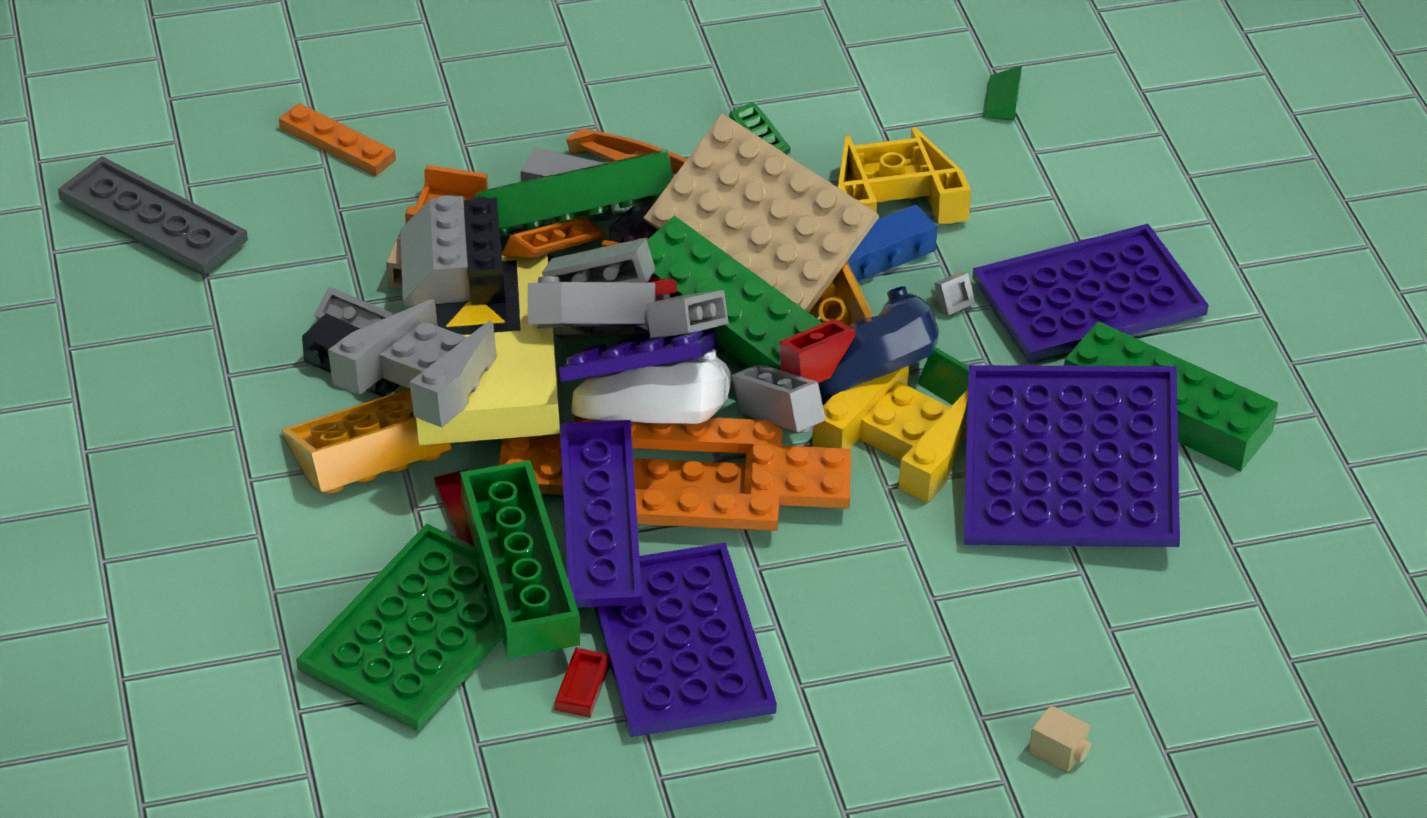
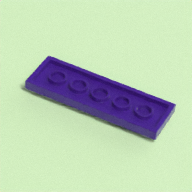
[560,420,642,608]

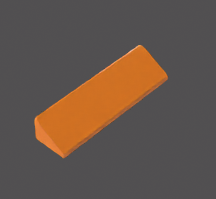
[502,216,606,257]

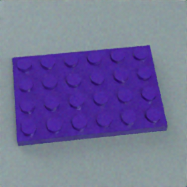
[972,224,1209,362]
[559,329,717,382]
[594,543,777,737]

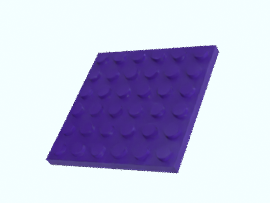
[964,365,1180,547]

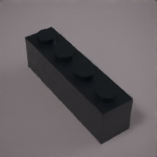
[464,197,506,305]

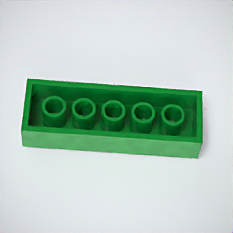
[475,149,674,235]
[647,215,822,370]
[1064,321,1278,472]
[460,460,580,659]

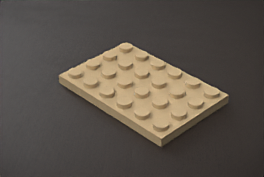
[644,113,879,313]

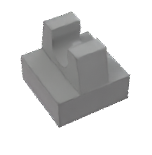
[931,272,976,315]

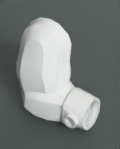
[571,349,732,424]

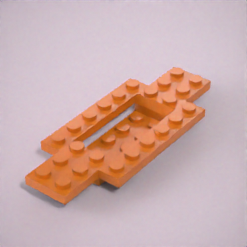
[499,415,851,531]

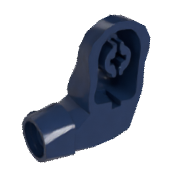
[818,286,939,397]

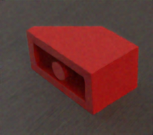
[779,318,855,383]

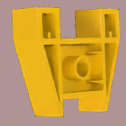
[838,127,971,224]
[812,365,968,503]

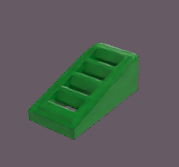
[729,102,791,154]

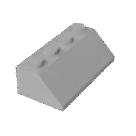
[400,195,471,307]

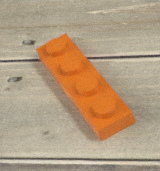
[279,103,396,176]

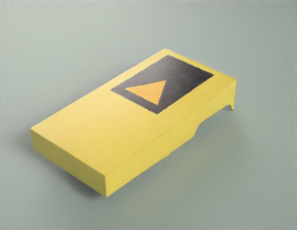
[416,254,560,445]

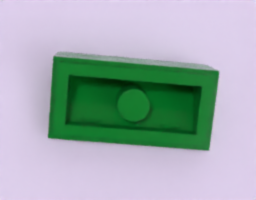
[984,66,1022,121]
[918,348,969,405]

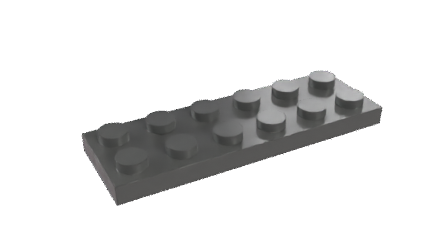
[58,156,248,275]

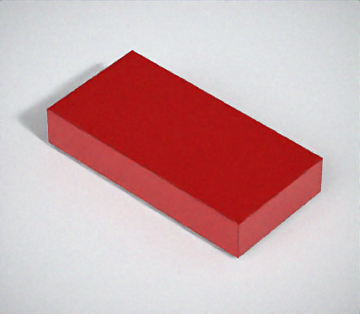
[555,647,610,718]

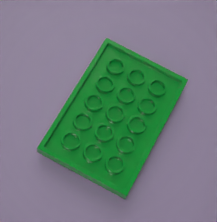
[296,524,502,731]

